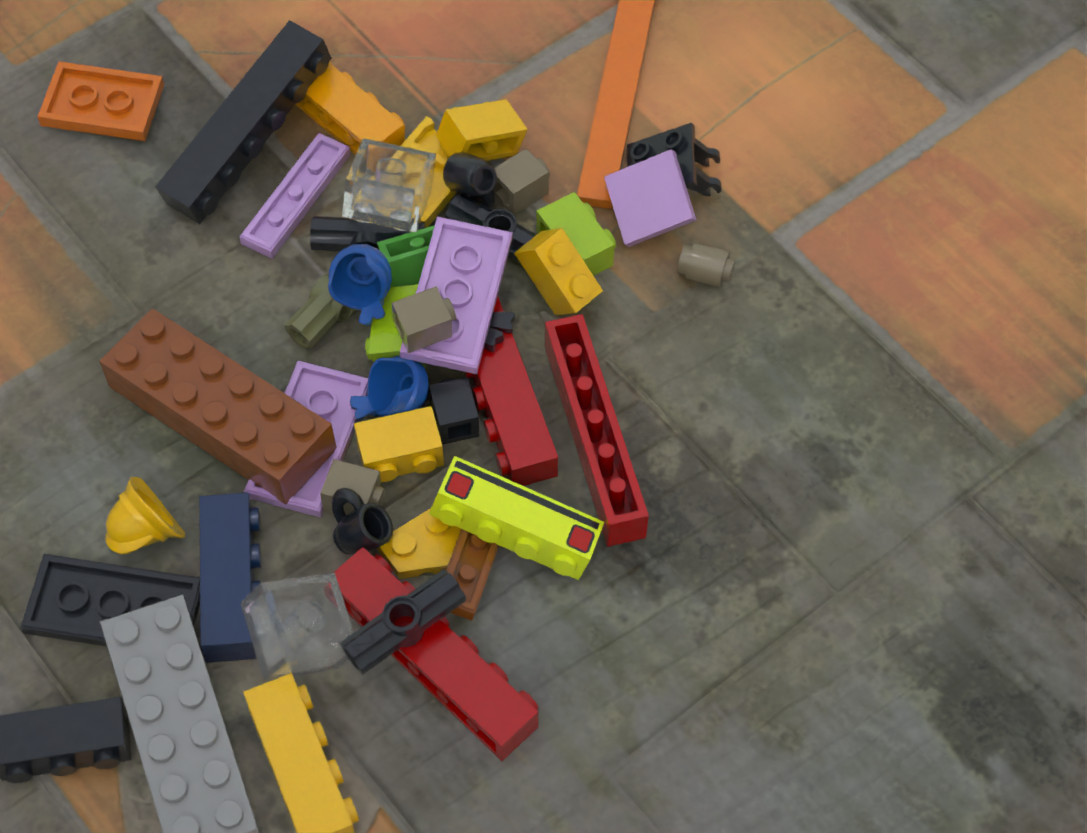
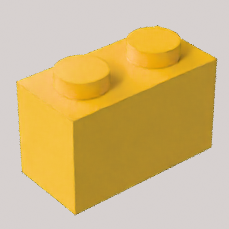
[436,99,528,161]
[514,228,603,315]
[354,406,444,482]

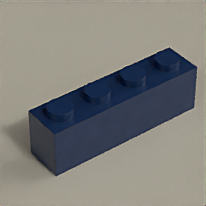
[199,492,264,663]

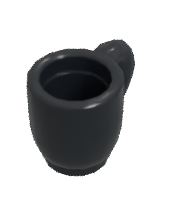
[443,152,497,208]
[332,487,393,555]

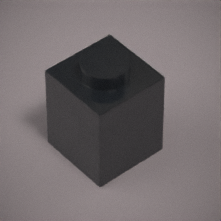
[429,377,479,445]

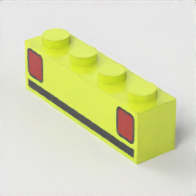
[429,456,604,580]

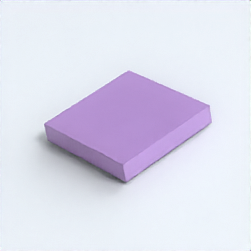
[604,149,697,247]

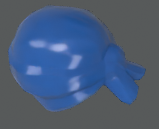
[328,244,392,326]
[350,356,429,420]

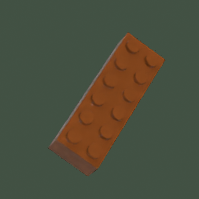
[99,308,337,505]

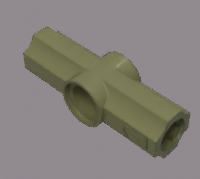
[284,274,356,349]

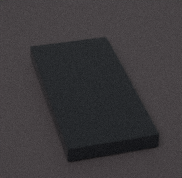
[20,554,200,646]

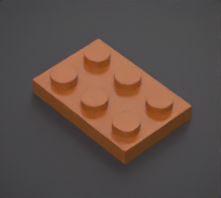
[38,61,164,141]

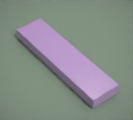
[239,133,351,259]

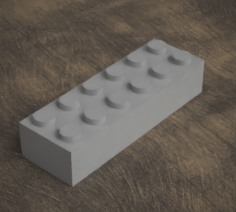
[100,595,259,833]

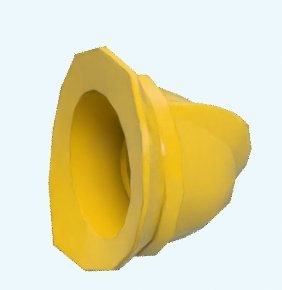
[105,477,185,554]

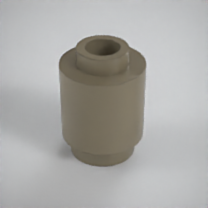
[677,242,735,288]

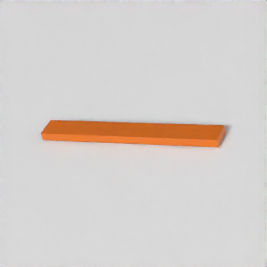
[577,0,655,209]

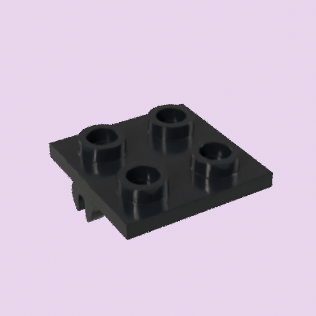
[627,122,722,196]

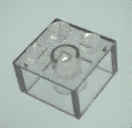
[342,138,436,232]
[240,573,354,682]

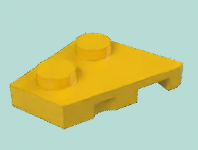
[377,508,461,579]

